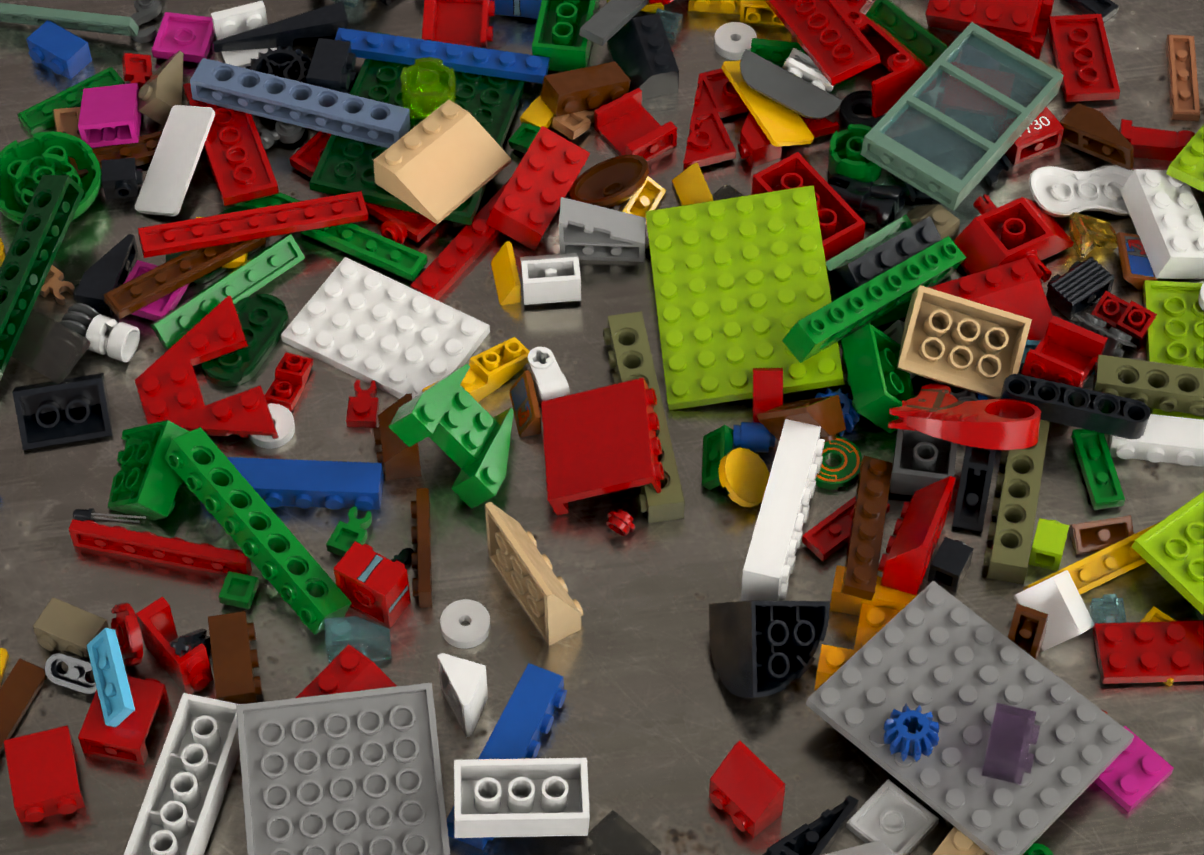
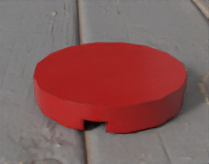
[111,603,143,667]

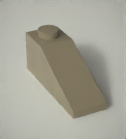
[138,50,184,126]

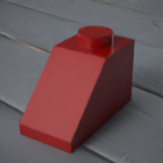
[738,111,782,168]

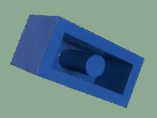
[26,20,92,80]

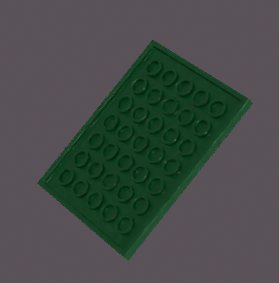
[309,32,527,225]

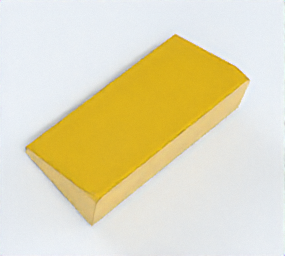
[672,163,713,206]
[618,176,666,225]
[491,241,521,305]

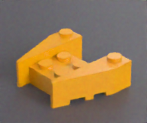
[814,565,918,690]

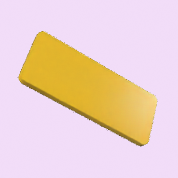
[721,60,814,147]

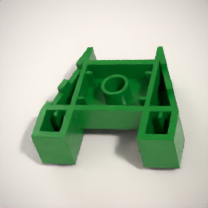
[388,364,514,509]

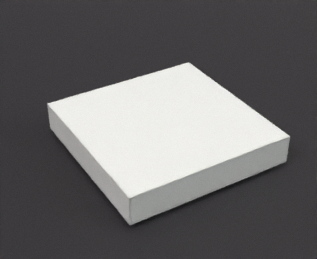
[846,779,939,855]

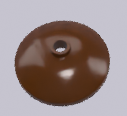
[570,155,649,208]

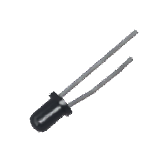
[73,508,146,523]

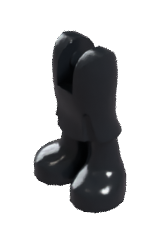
[828,174,907,229]

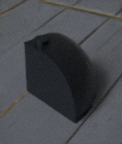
[709,601,830,698]

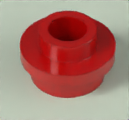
[381,219,408,244]
[606,509,635,536]

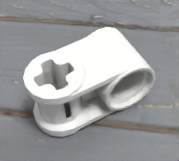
[527,347,570,405]

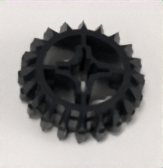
[246,45,311,83]

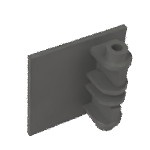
[1073,313,1137,357]

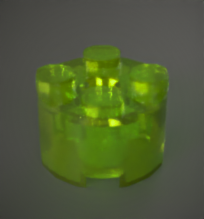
[400,57,456,119]

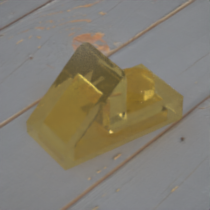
[1069,212,1118,259]

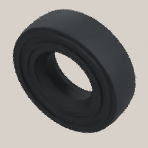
[839,90,886,129]

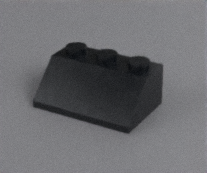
[607,13,679,99]
[12,373,113,450]

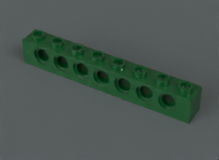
[0,175,85,380]

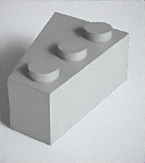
[559,197,646,262]

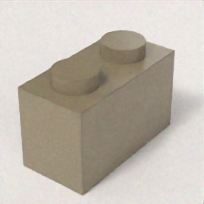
[33,597,109,659]

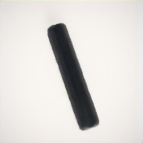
[171,629,210,655]

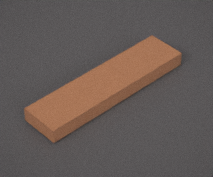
[1166,34,1200,121]

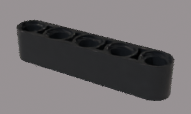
[1000,374,1150,439]

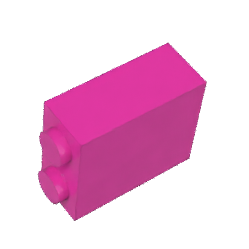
[78,83,142,148]

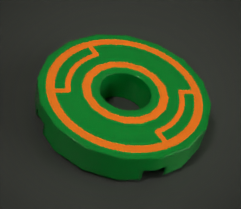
[815,435,862,490]

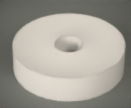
[714,22,757,60]
[248,403,295,449]
[440,599,491,649]

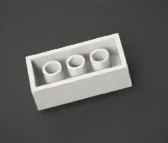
[1120,169,1204,279]
[454,758,590,838]

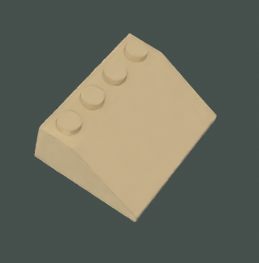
[373,99,511,224]
[896,285,1032,399]
[485,502,584,646]

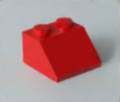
[709,741,786,838]

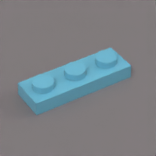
[86,628,135,727]

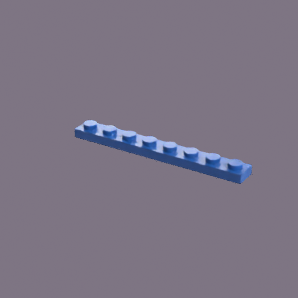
[335,28,550,84]

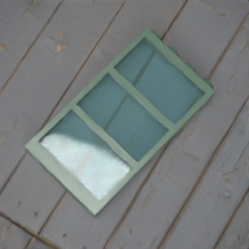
[860,22,1064,211]

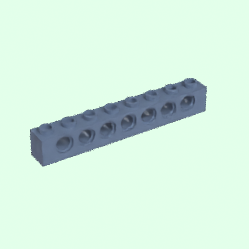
[190,58,410,148]

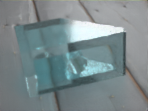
[324,616,392,664]

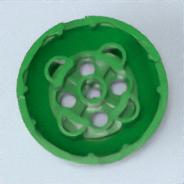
[0,131,101,225]

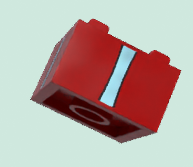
[334,541,411,629]

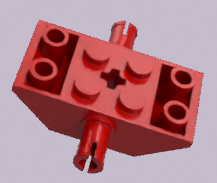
[953,194,1074,284]

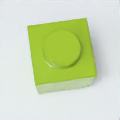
[1028,518,1070,571]

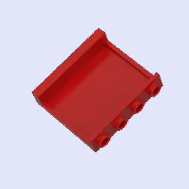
[541,377,664,516]

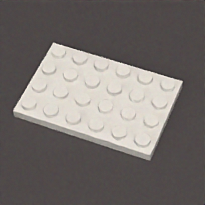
[281,257,490,399]

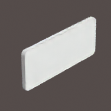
[135,105,215,216]

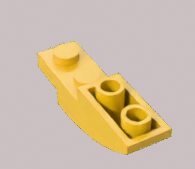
[688,0,784,26]
[422,337,530,402]

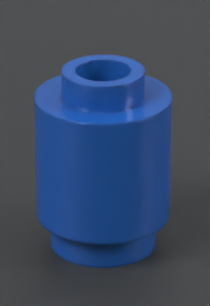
[733,422,775,453]

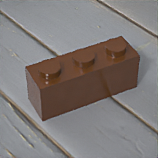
[541,61,631,117]
[208,611,263,704]

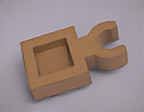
[53,107,81,139]
[552,109,597,140]
[39,265,75,306]

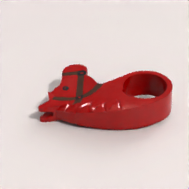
[888,384,1041,450]

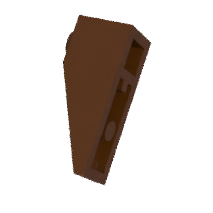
[1060,103,1134,171]
[1008,603,1048,660]

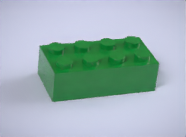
[532,0,600,72]

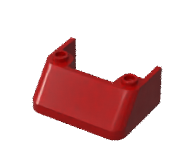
[846,11,936,118]

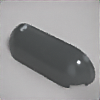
[740,49,842,120]

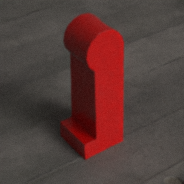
[1119,119,1195,161]

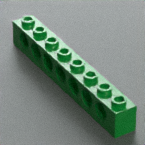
[782,236,967,363]
[164,427,352,635]

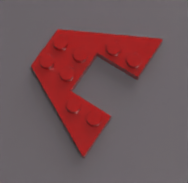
[683,68,839,170]
[135,295,279,439]

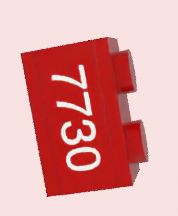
[997,107,1064,165]

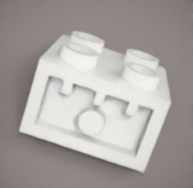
[211,0,277,68]

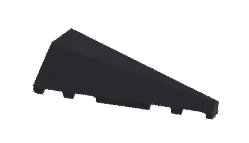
[212,1,348,52]
[763,795,859,855]

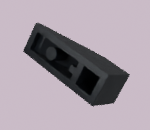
[73,234,138,318]
[952,446,996,532]

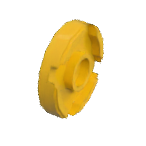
[718,448,770,508]

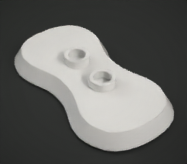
[1029,165,1133,218]

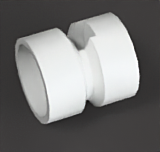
[85,314,140,363]

